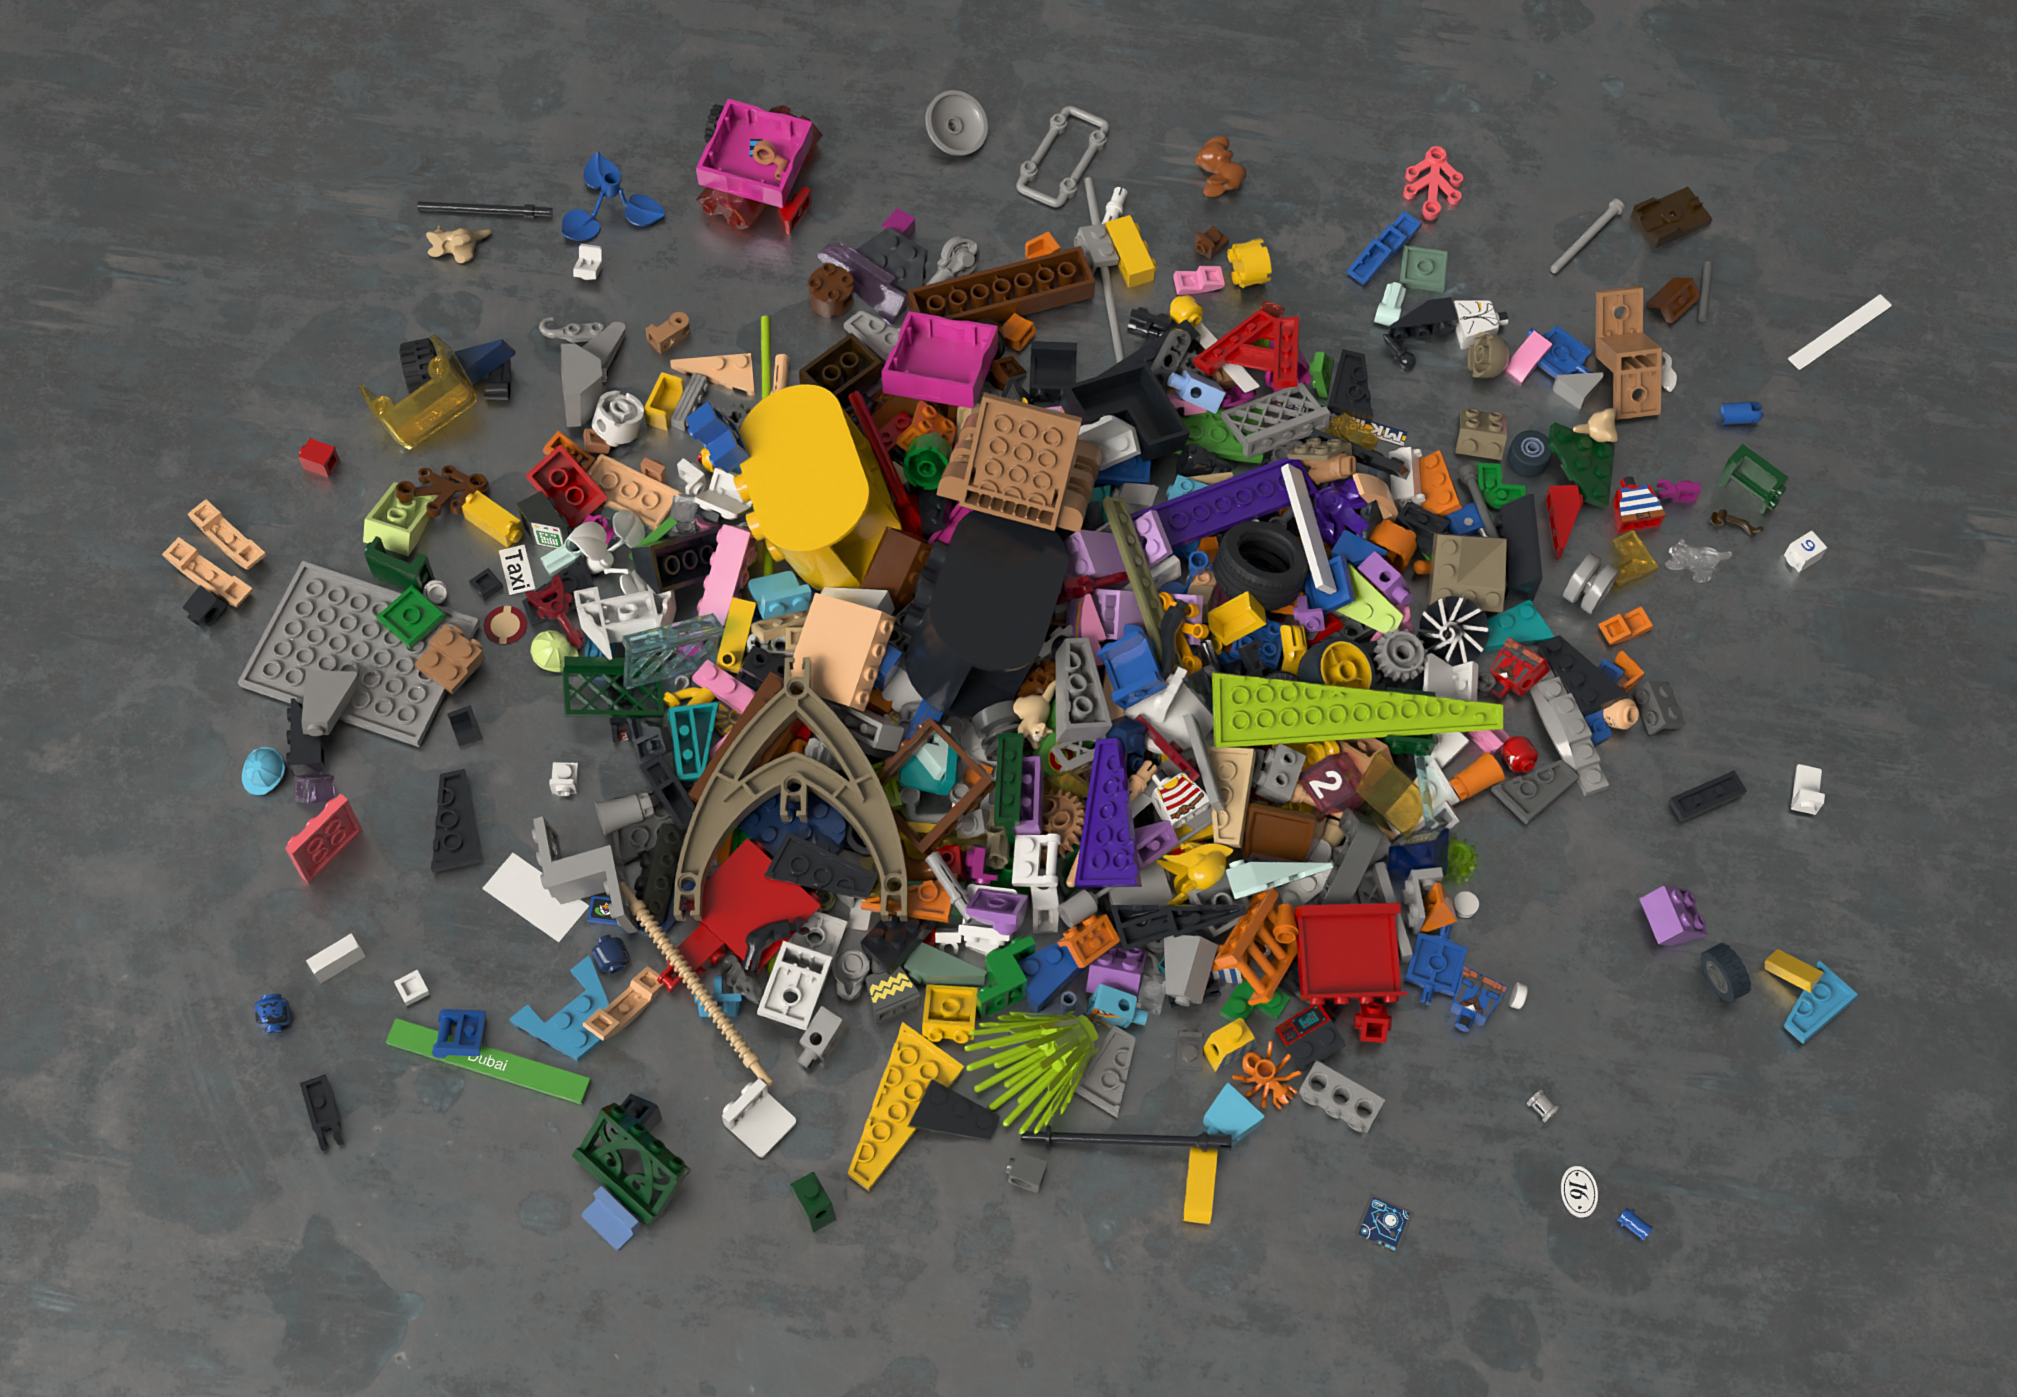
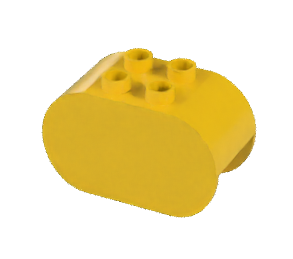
[733,385,903,592]

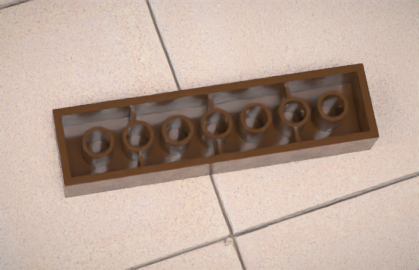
[907,246,1095,322]

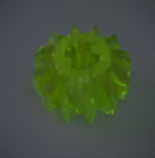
[1434,836,1478,881]

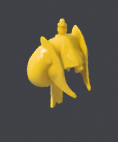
[1156,842,1233,905]

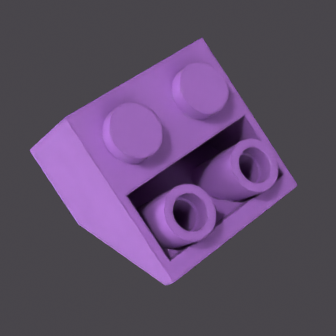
[1640,885,1708,946]
[1086,945,1148,999]

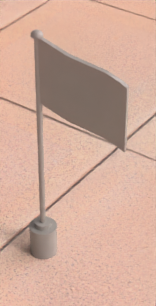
[1058,759,1213,928]

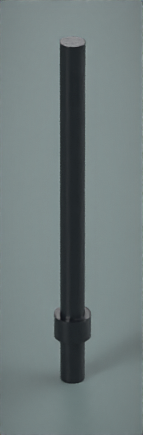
[417,201,553,218]

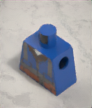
[1450,965,1509,1032]

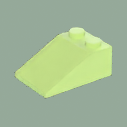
[363,482,438,556]

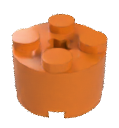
[1367,520,1417,575]

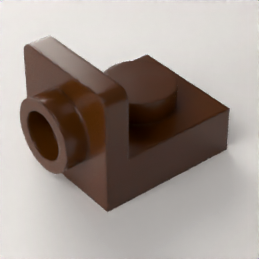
[1194,226,1229,260]

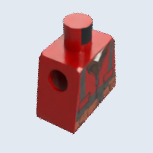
[1490,638,1550,699]

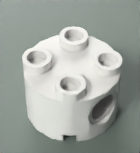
[592,391,644,447]

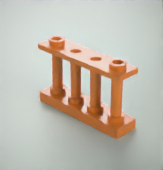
[1214,888,1297,1006]

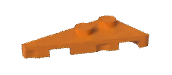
[860,873,958,923]

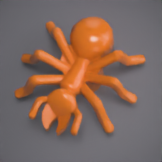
[1232,1041,1301,1110]

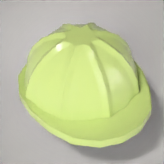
[530,630,579,672]

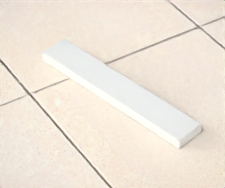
[1281,464,1337,595]

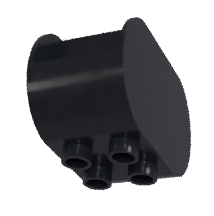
[900,510,1068,719]

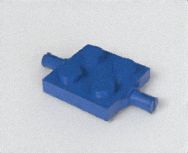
[1526,325,1594,379]
[1404,924,1468,1005]

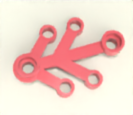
[1403,146,1463,220]

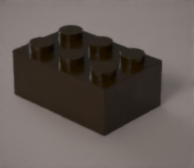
[799,332,882,407]

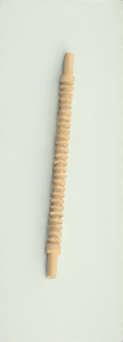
[619,881,774,1087]

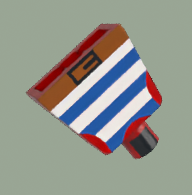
[1613,476,1666,534]

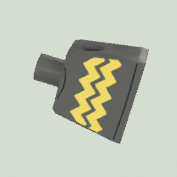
[865,960,921,1024]

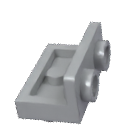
[1074,224,1119,275]

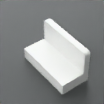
[306,934,366,984]

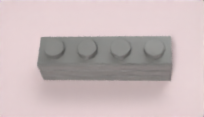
[670,373,709,431]

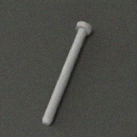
[1550,199,1625,273]

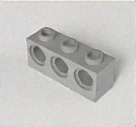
[1299,1060,1385,1133]

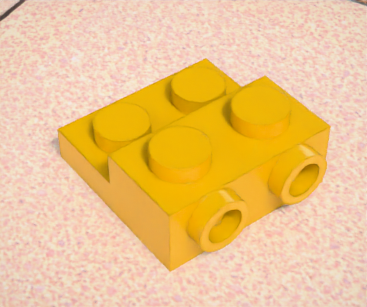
[922,984,978,1043]

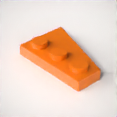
[1419,450,1462,517]

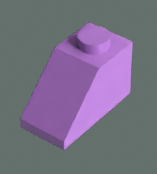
[1134,820,1179,870]

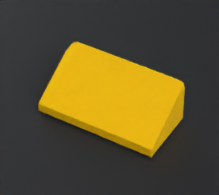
[1765,949,1824,993]

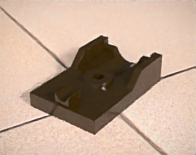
[1631,187,1712,248]

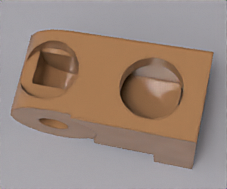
[645,312,690,354]

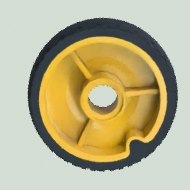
[1297,637,1375,689]

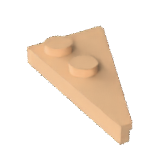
[670,353,755,396]

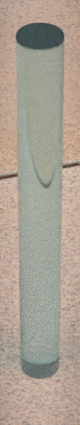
[1414,755,1435,826]

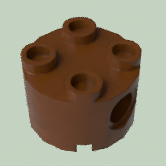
[808,262,854,318]

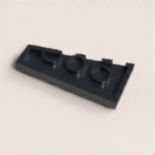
[764,832,879,900]

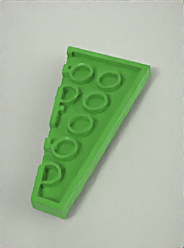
[1175,408,1264,464]

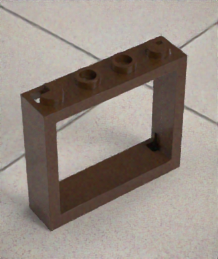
[876,718,996,855]

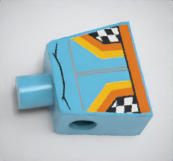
[1085,984,1148,1030]

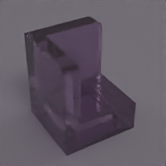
[294,773,335,804]

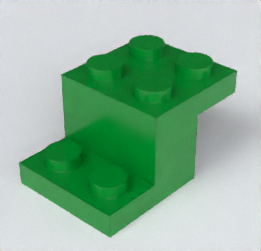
[976,935,1036,1020]

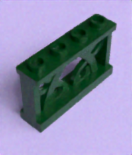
[572,1103,691,1225]

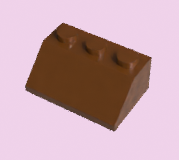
[859,526,933,610]

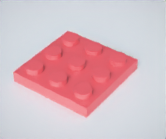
[285,793,362,883]

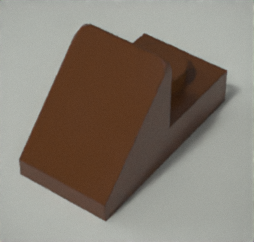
[987,356,1027,391]

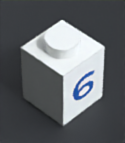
[1784,531,1827,572]

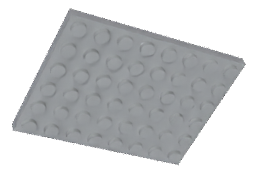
[238,561,480,747]

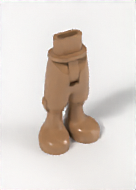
[1286,449,1356,486]

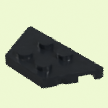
[850,227,928,291]
[860,914,939,975]

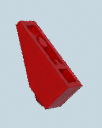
[1545,485,1583,559]

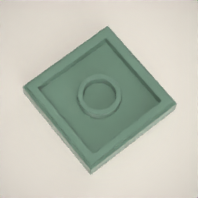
[1399,245,1449,293]

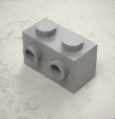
[1255,743,1306,806]

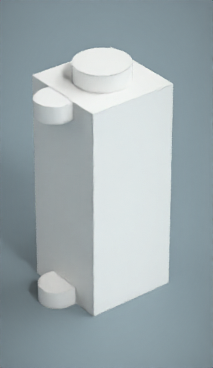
[1389,447,1425,511]

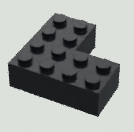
[1059,362,1190,462]

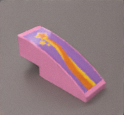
[1072,594,1107,671]

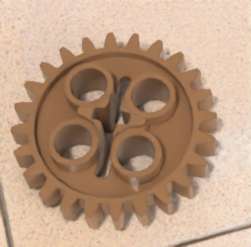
[1041,789,1086,864]

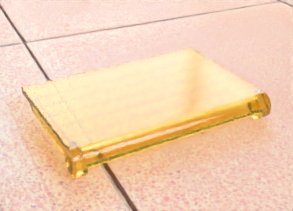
[1355,751,1433,838]

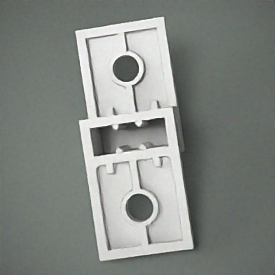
[757,911,848,1030]

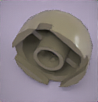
[1467,332,1511,378]

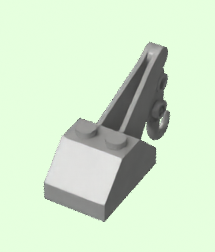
[539,317,625,427]

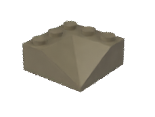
[1427,533,1507,612]

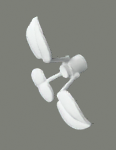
[568,510,648,595]

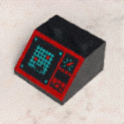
[1275,1005,1346,1073]

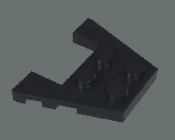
[1182,639,1264,716]

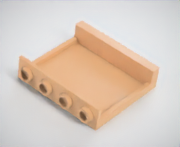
[791,593,896,712]

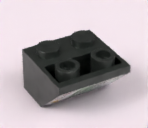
[517,490,570,549]

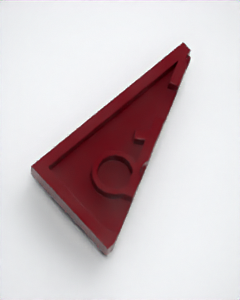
[1134,714,1201,783]

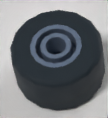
[1508,430,1552,476]

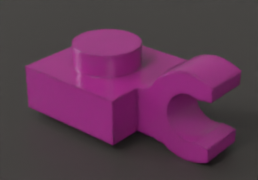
[1656,479,1701,503]

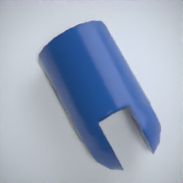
[1721,401,1764,425]

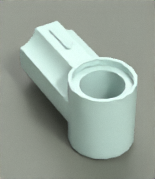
[1374,282,1406,326]
[540,538,587,577]

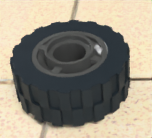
[1700,943,1751,1002]

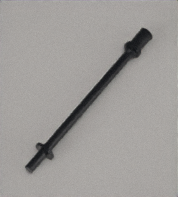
[1021,1125,1232,1152]

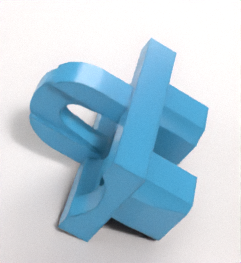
[694,975,743,1017]

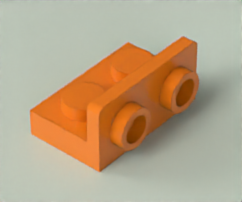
[1057,913,1121,968]

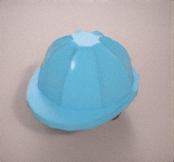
[242,747,287,795]

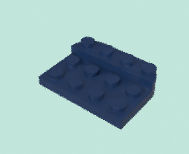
[737,783,847,858]

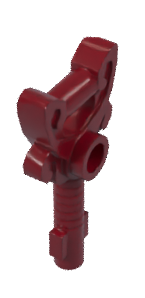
[1056,571,1129,605]
[525,575,585,649]

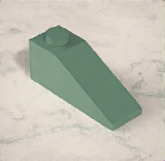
[904,942,987,986]

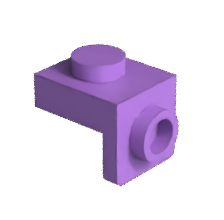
[1293,595,1325,633]

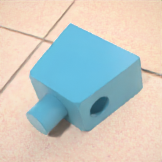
[1203,1083,1265,1146]

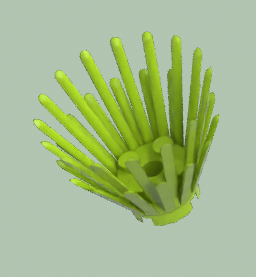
[964,1011,1099,1134]

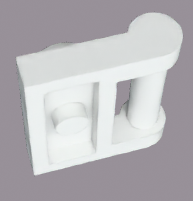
[1012,834,1061,887]

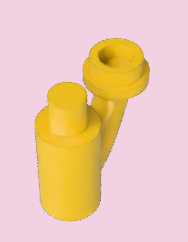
[663,687,715,707]

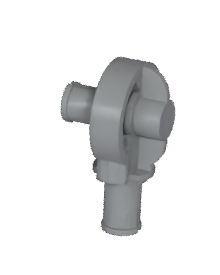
[925,236,980,285]

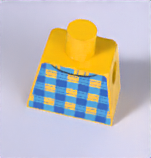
[1203,1017,1257,1072]

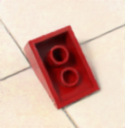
[525,444,608,529]

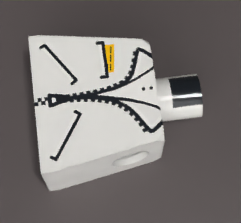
[1453,301,1508,349]

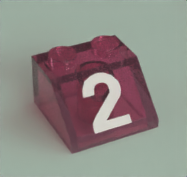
[1298,752,1373,815]

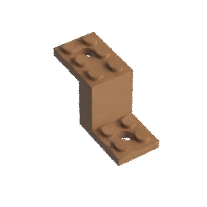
[1595,286,1662,420]

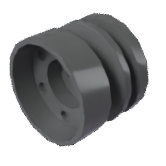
[972,700,1032,762]

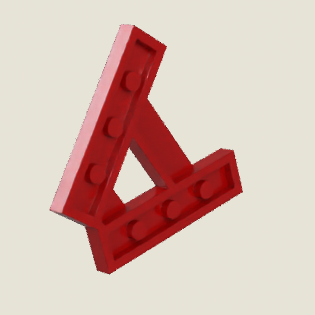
[1193,309,1300,389]

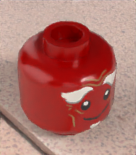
[1501,736,1538,772]

